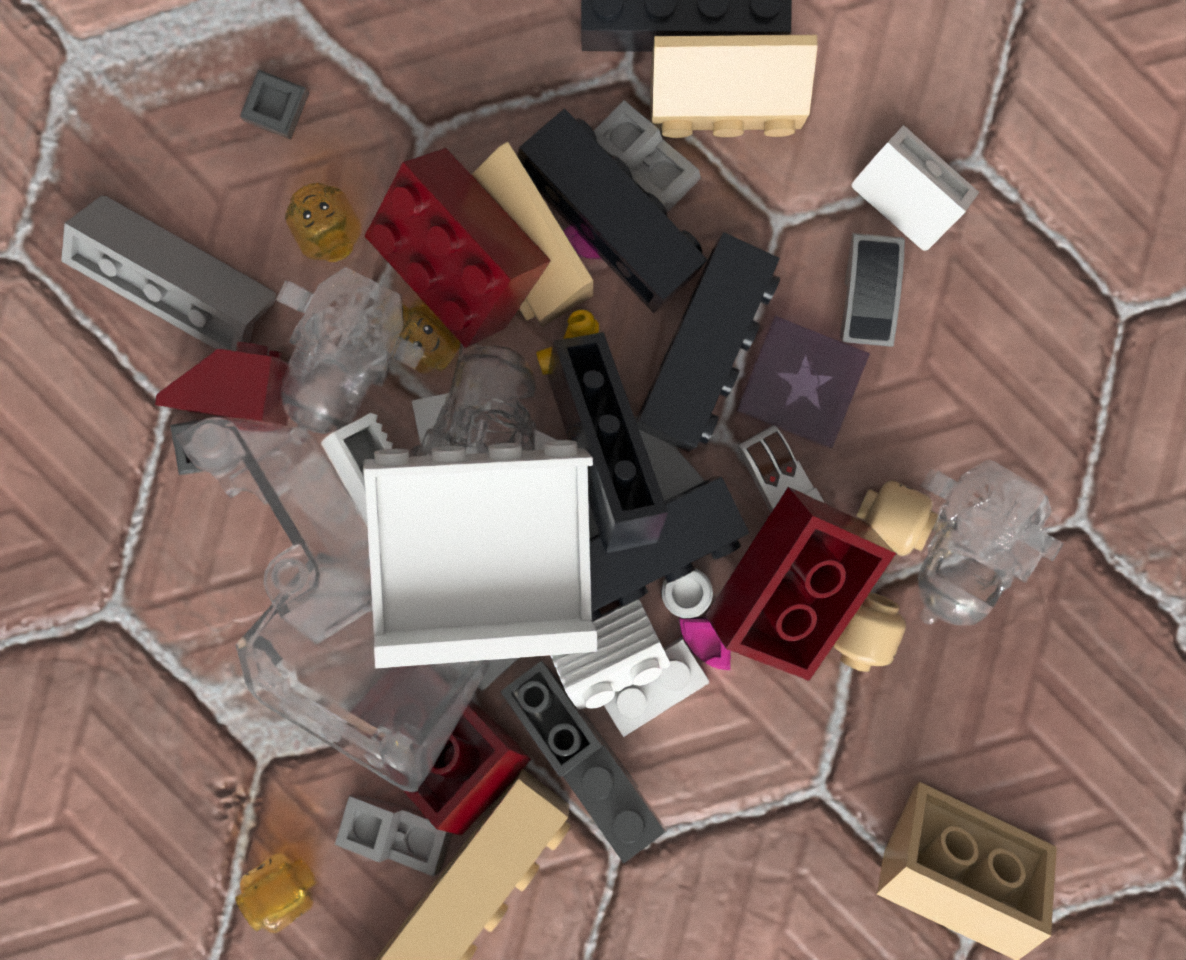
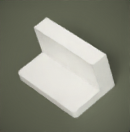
[852,125,979,251]

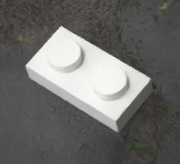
[604,637,710,737]

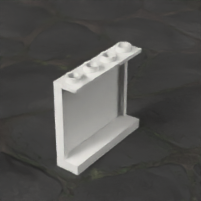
[363,440,597,668]

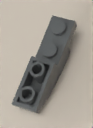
[500,661,667,864]

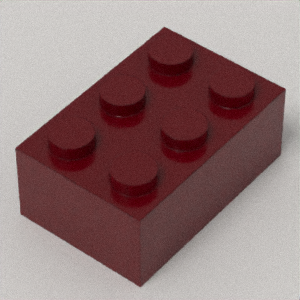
[364,148,551,348]
[706,487,896,681]

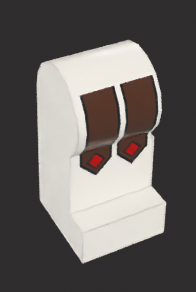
[738,425,825,513]

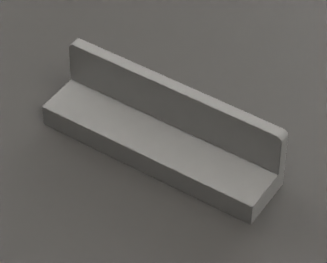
[61,196,276,351]

